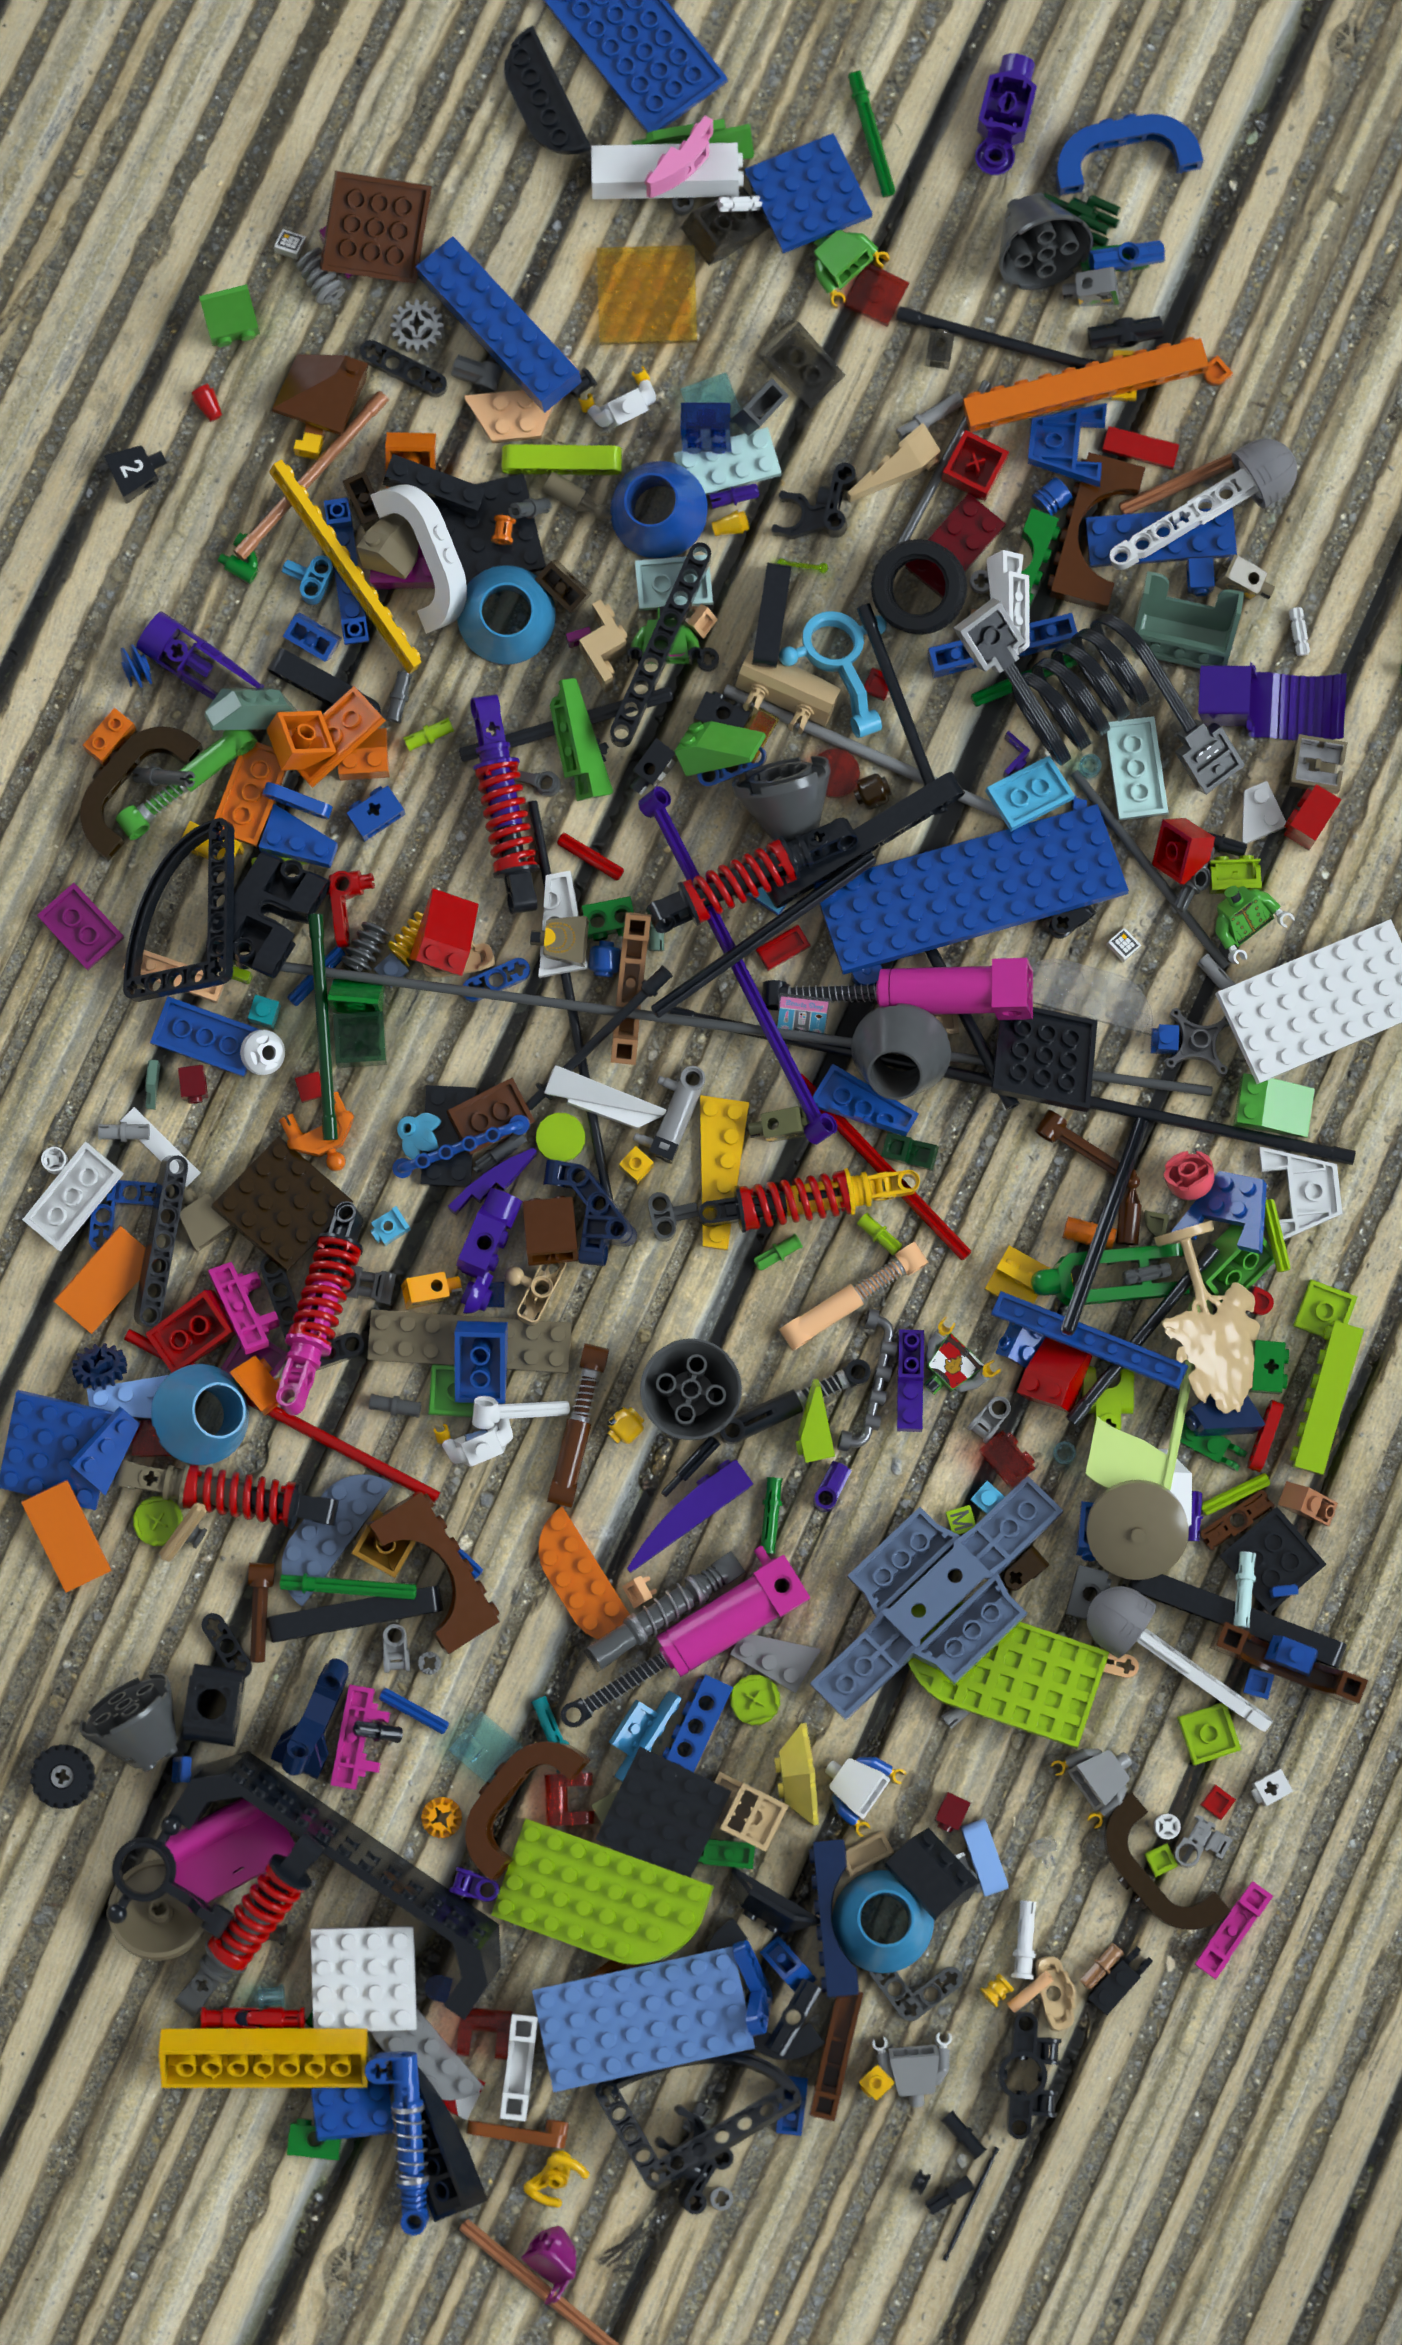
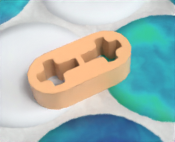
[1101,1648,1139,1678]

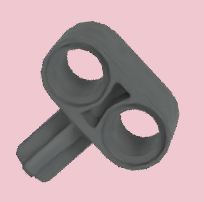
[648,1192,699,1242]

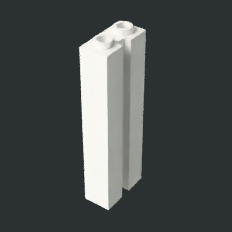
[591,143,743,199]

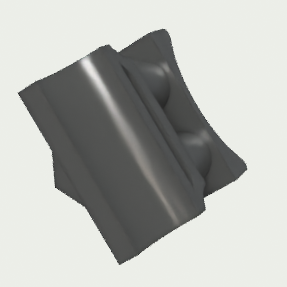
[346,1266,397,1305]

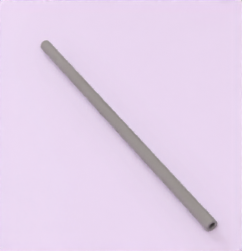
[723,684,1004,821]

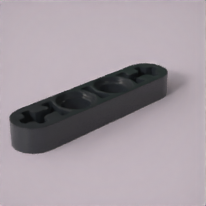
[360,340,447,397]

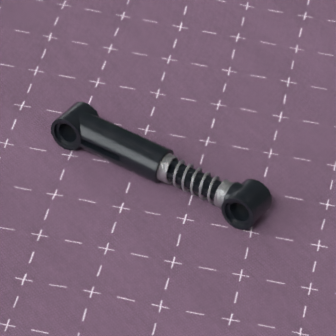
[720,1359,871,1445]

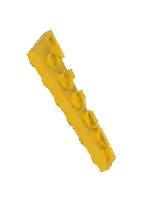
[700,1095,749,1251]

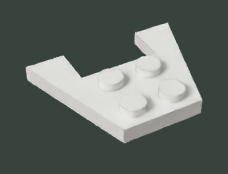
[1259,1147,1343,1246]

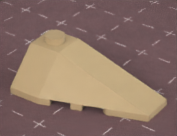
[847,423,941,502]

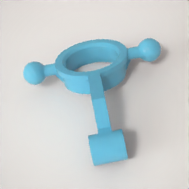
[779,611,887,738]

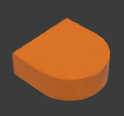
[1203,355,1233,386]

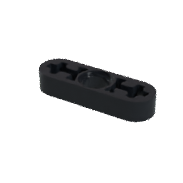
[201,1613,253,1678]

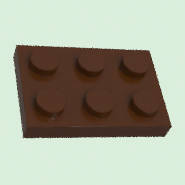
[446,1077,535,1156]

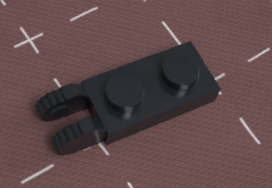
[1087,1946,1153,2015]

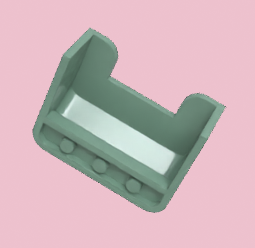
[1131,571,1244,669]

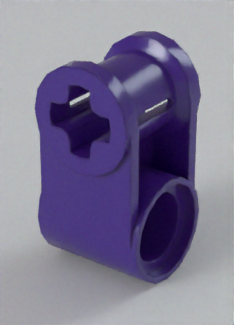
[449,1866,500,1902]

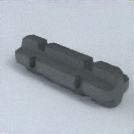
[1123,1263,1172,1285]

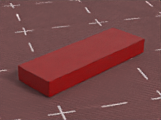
[1102,426,1180,470]

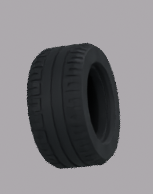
[871,539,967,635]

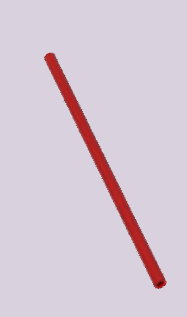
[124,1329,441,1503]

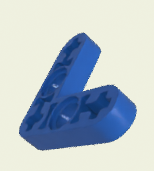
[89,1180,167,1251]
[733,1940,772,2036]

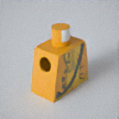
[401,1272,462,1310]

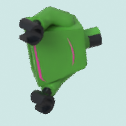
[627,606,704,665]

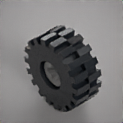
[30,1744,96,1809]

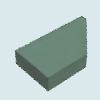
[145,1060,160,1110]

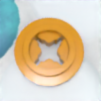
[421,1797,462,1838]

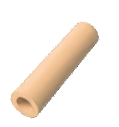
[1007,1971,1054,2013]

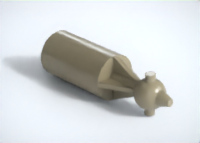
[543,472,612,520]

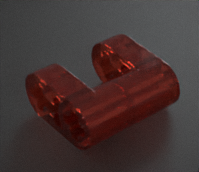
[544,1773,595,1826]
[456,2007,512,2060]

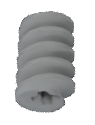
[296,247,345,304]

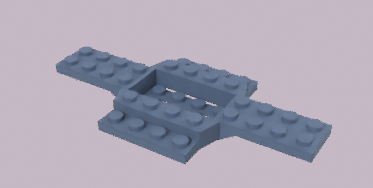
[810,1476,1063,1721]

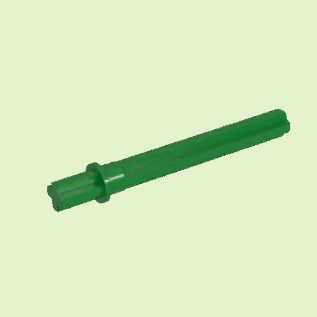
[848,70,895,197]
[280,1573,417,1599]

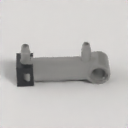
[633,1066,705,1164]

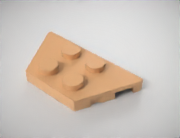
[465,390,553,443]

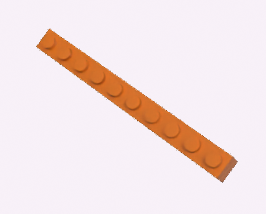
[962,337,1209,432]

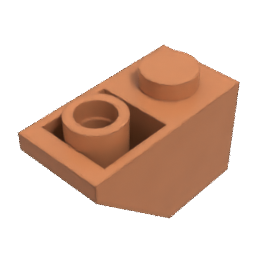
[1278,1481,1338,1526]

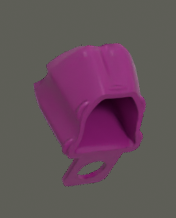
[521,2225,577,2305]

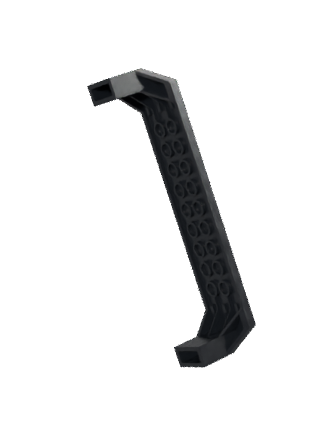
[169,1751,501,2020]

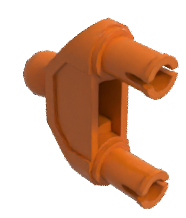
[279,1091,354,1172]

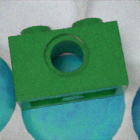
[287,2118,342,2161]

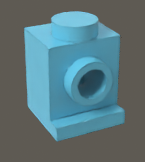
[370,1206,411,1246]

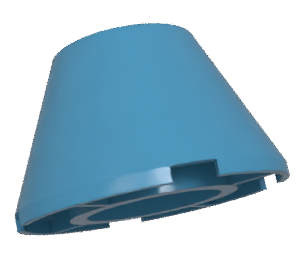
[457,566,556,665]
[151,1364,249,1465]
[832,1870,934,1973]

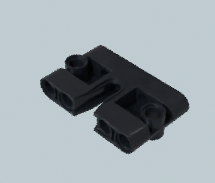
[206,851,331,979]

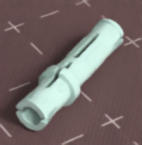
[1233,1551,1256,1630]

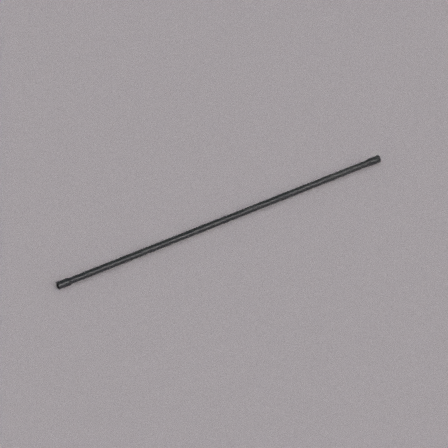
[670,1007,1356,1165]

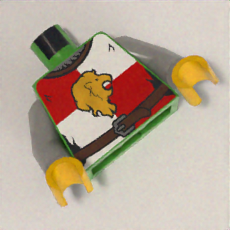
[924,1317,1001,1395]

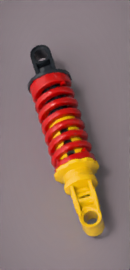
[698,1168,920,1233]

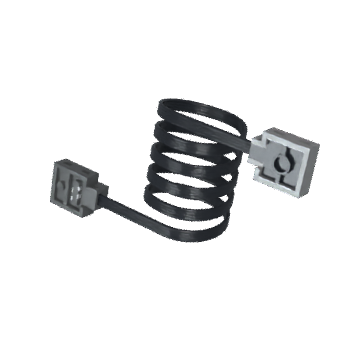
[953,598,1245,794]

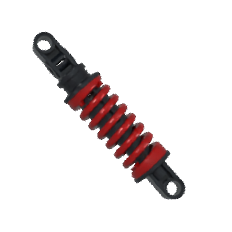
[646,817,858,933]

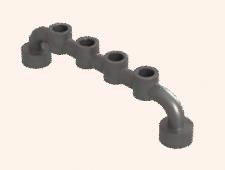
[837,1308,898,1452]

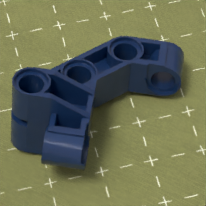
[543,1160,637,1266]
[270,1659,349,1780]

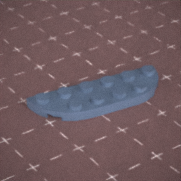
[282,1474,393,1607]

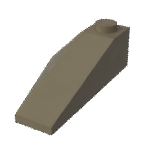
[357,513,419,579]

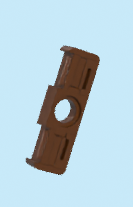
[1200,1490,1275,1551]

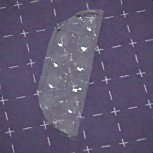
[1031,959,1153,1035]

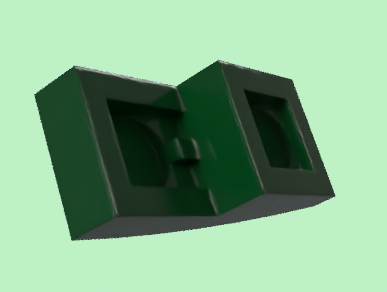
[881,1132,939,1171]

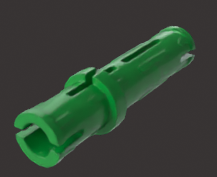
[761,1477,783,1554]

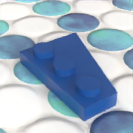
[259,804,338,869]

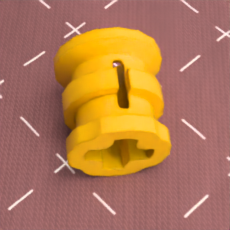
[979,1973,1014,2008]

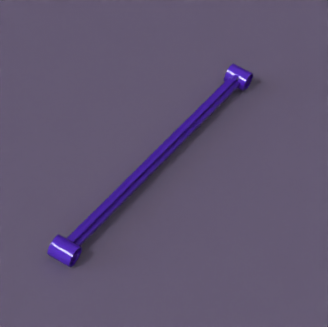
[638,786,837,1145]

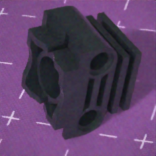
[182,1664,246,1747]

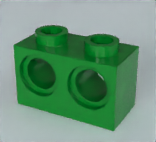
[582,896,634,941]

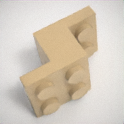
[579,599,628,693]
[715,1772,789,1852]

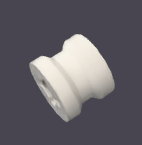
[1153,1814,1181,1839]

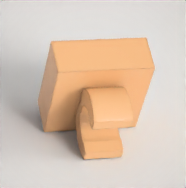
[685,604,718,639]
[622,1576,657,1609]

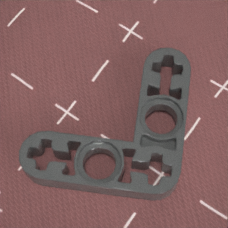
[868,1967,963,2021]

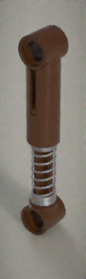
[547,1343,609,1508]

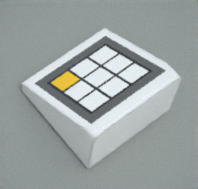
[274,229,306,260]
[1106,928,1141,963]

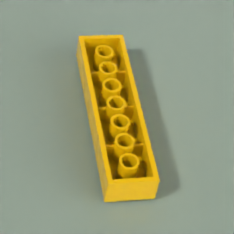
[159,2028,369,2088]

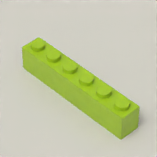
[1289,1321,1364,1475]

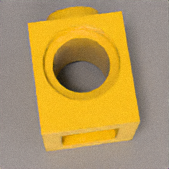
[619,1146,654,1185]

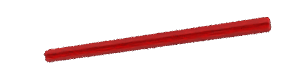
[801,1073,971,1261]

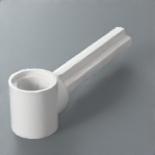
[472,1396,570,1429]

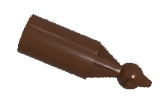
[1116,1170,1142,1246]

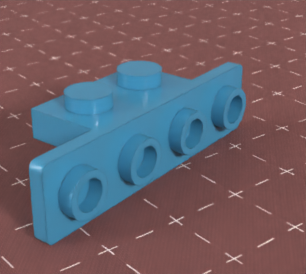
[609,1691,681,1782]

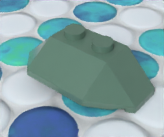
[204,687,297,730]

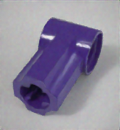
[813,1461,852,1512]

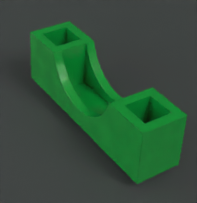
[1021,508,1061,607]

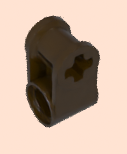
[1002,1546,1050,1591]

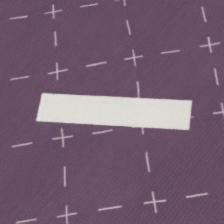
[120,1107,201,1187]

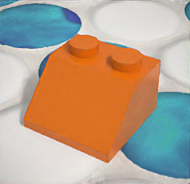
[385,432,436,489]
[266,711,336,770]
[338,728,390,781]
[230,1356,281,1415]

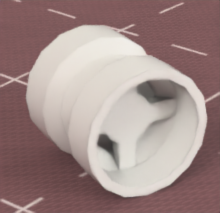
[41,1147,69,1175]

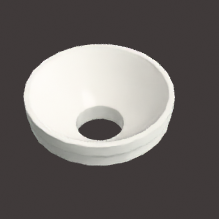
[240,1030,285,1075]

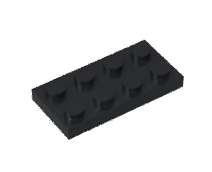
[421,1085,476,1188]

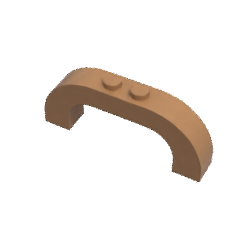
[611,912,651,1065]

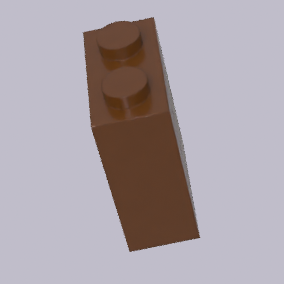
[523,1196,579,1266]

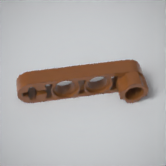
[466,2119,569,2149]

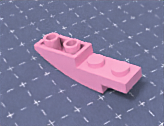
[645,116,713,198]

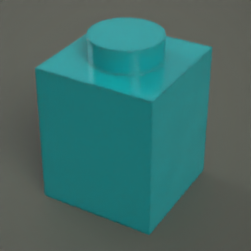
[248,995,281,1030]

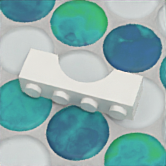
[500,2013,538,2121]

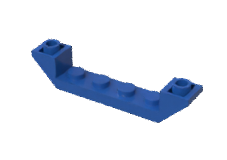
[324,497,369,645]

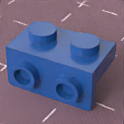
[996,1323,1046,1369]

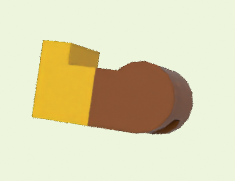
[294,423,326,460]

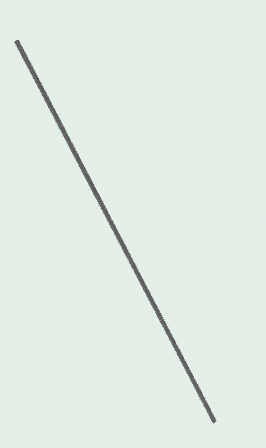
[233,961,1213,1096]

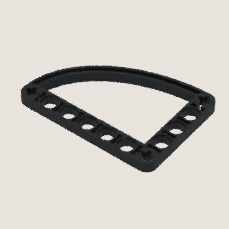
[123,818,235,1002]
[595,2052,802,2190]

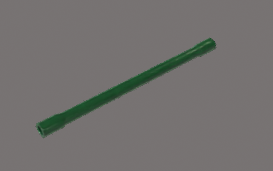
[308,914,338,1140]

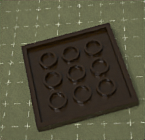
[211,1136,354,1273]

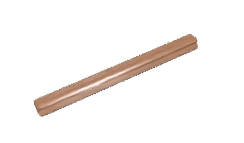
[1119,451,1235,515]

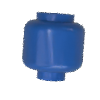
[588,941,621,978]

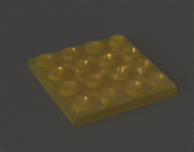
[597,245,697,345]

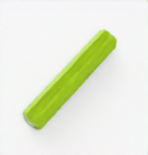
[1264,1199,1291,1272]
[1201,1473,1271,1516]

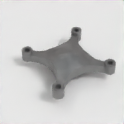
[1165,1008,1230,1077]

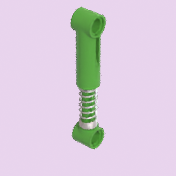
[115,730,257,840]

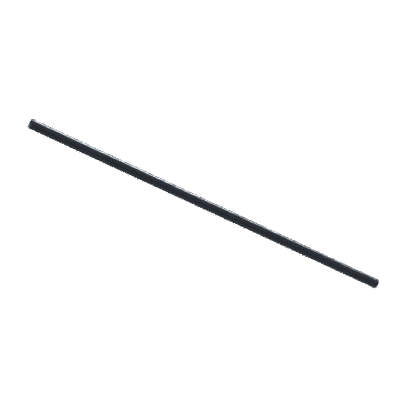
[528,800,613,1207]

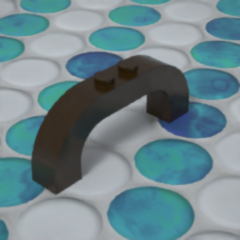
[80,726,203,862]
[1104,1792,1231,1930]

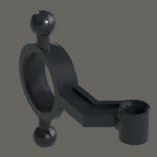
[107,1816,234,1938]

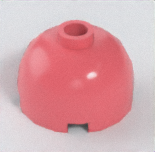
[1164,1151,1214,1200]

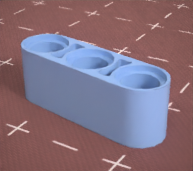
[961,1818,1009,1897]

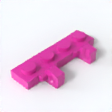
[208,1262,280,1355]
[330,1684,390,1790]

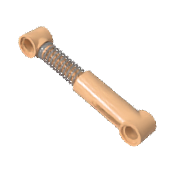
[779,1242,929,1351]

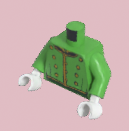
[1215,886,1294,964]

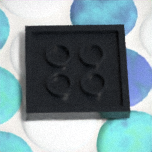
[1219,1507,1327,1614]

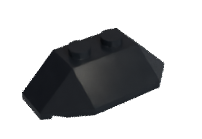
[731,1867,821,1935]

